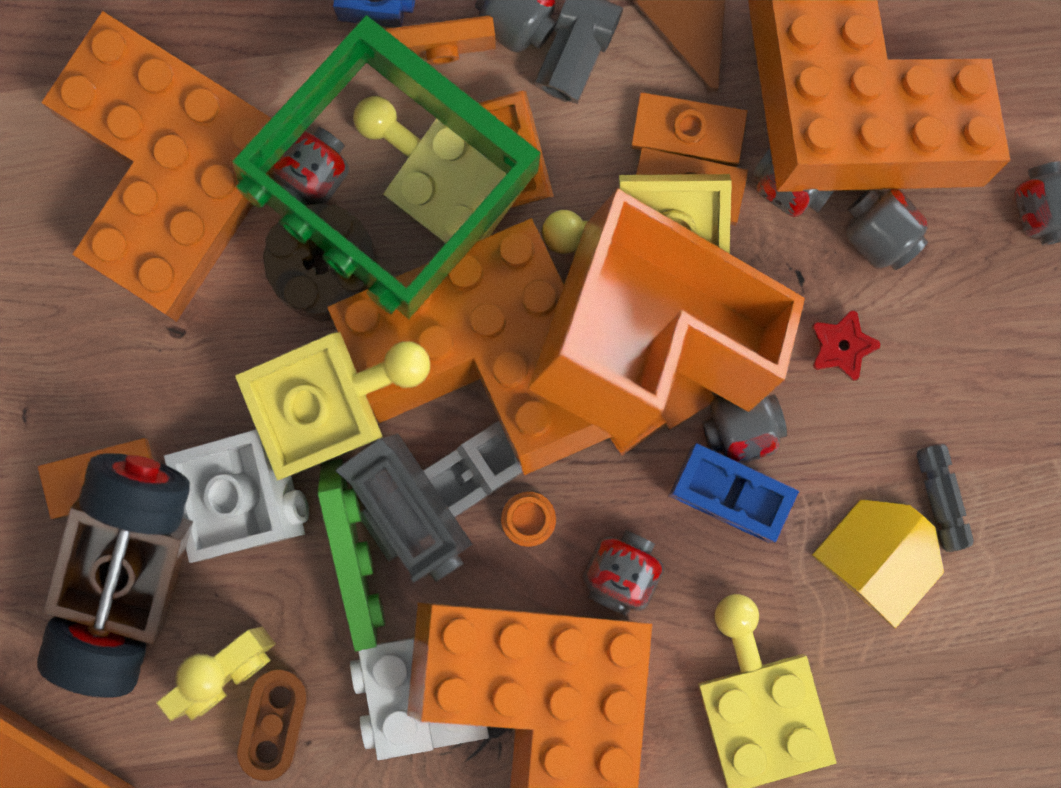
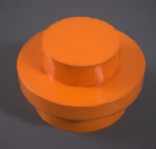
[501,492,556,547]

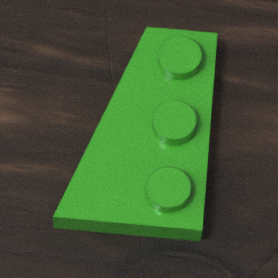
[318,459,385,652]

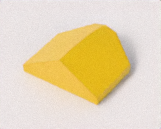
[811,500,944,628]

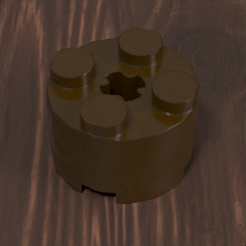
[263,203,378,322]

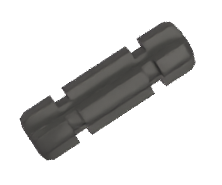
[917,444,974,552]

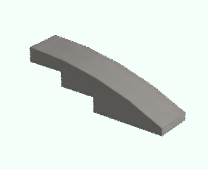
[361,421,523,562]

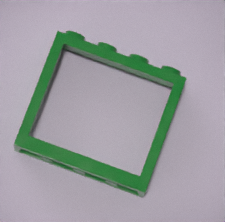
[232,15,541,319]

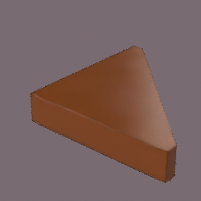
[632,0,726,93]

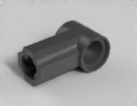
[535,0,623,104]

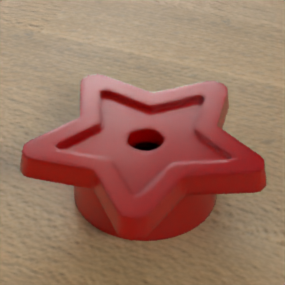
[812,310,881,381]

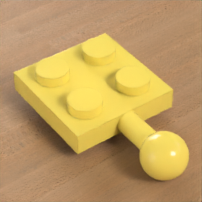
[353,96,527,243]
[542,174,732,254]
[235,332,430,481]
[697,594,837,788]
[157,627,276,721]

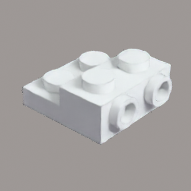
[164,429,309,563]
[350,638,489,760]

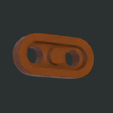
[237,669,308,781]

